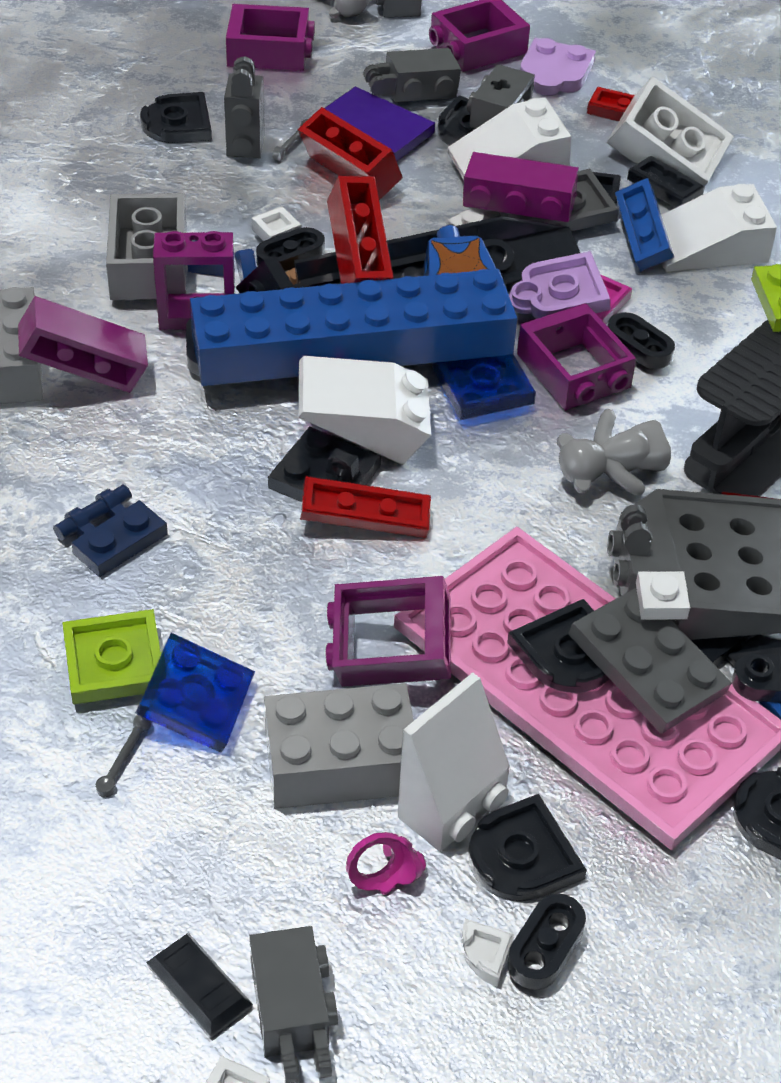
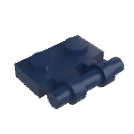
[53,484,168,578]

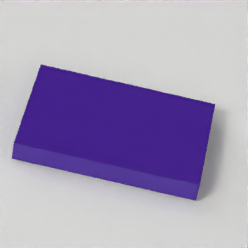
[325,86,435,161]

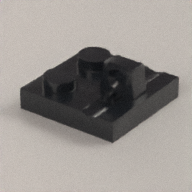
[268,426,381,502]

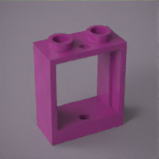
[429,0,530,72]
[226,4,315,71]
[153,231,235,330]
[517,303,636,411]
[326,576,451,687]

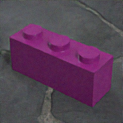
[463,152,579,223]
[18,296,148,393]

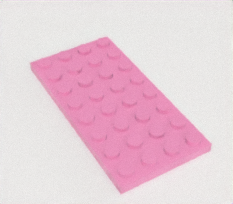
[394,527,781,851]

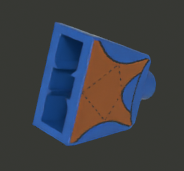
[424,225,496,276]

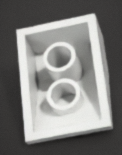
[606,76,734,185]
[448,97,571,180]
[661,184,777,272]
[298,356,431,465]
[398,672,510,852]

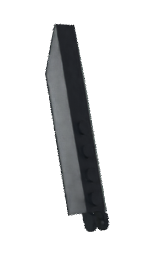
[293,216,580,288]

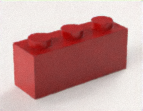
[297,107,403,200]
[327,176,393,284]

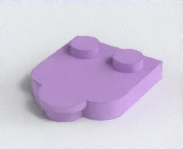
[520,38,596,96]
[509,251,611,319]

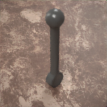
[272,119,308,161]
[95,713,152,797]

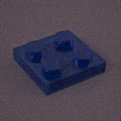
[433,354,536,420]
[135,633,255,753]

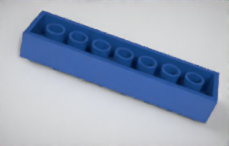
[190,269,517,386]

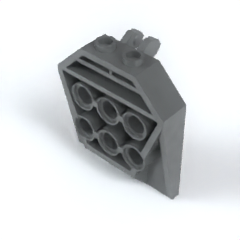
[607,489,781,640]

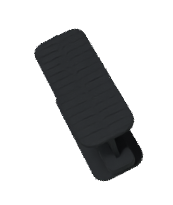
[684,320,781,496]

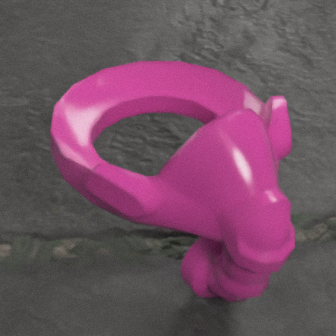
[345,832,426,895]

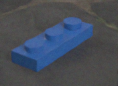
[615,178,674,272]

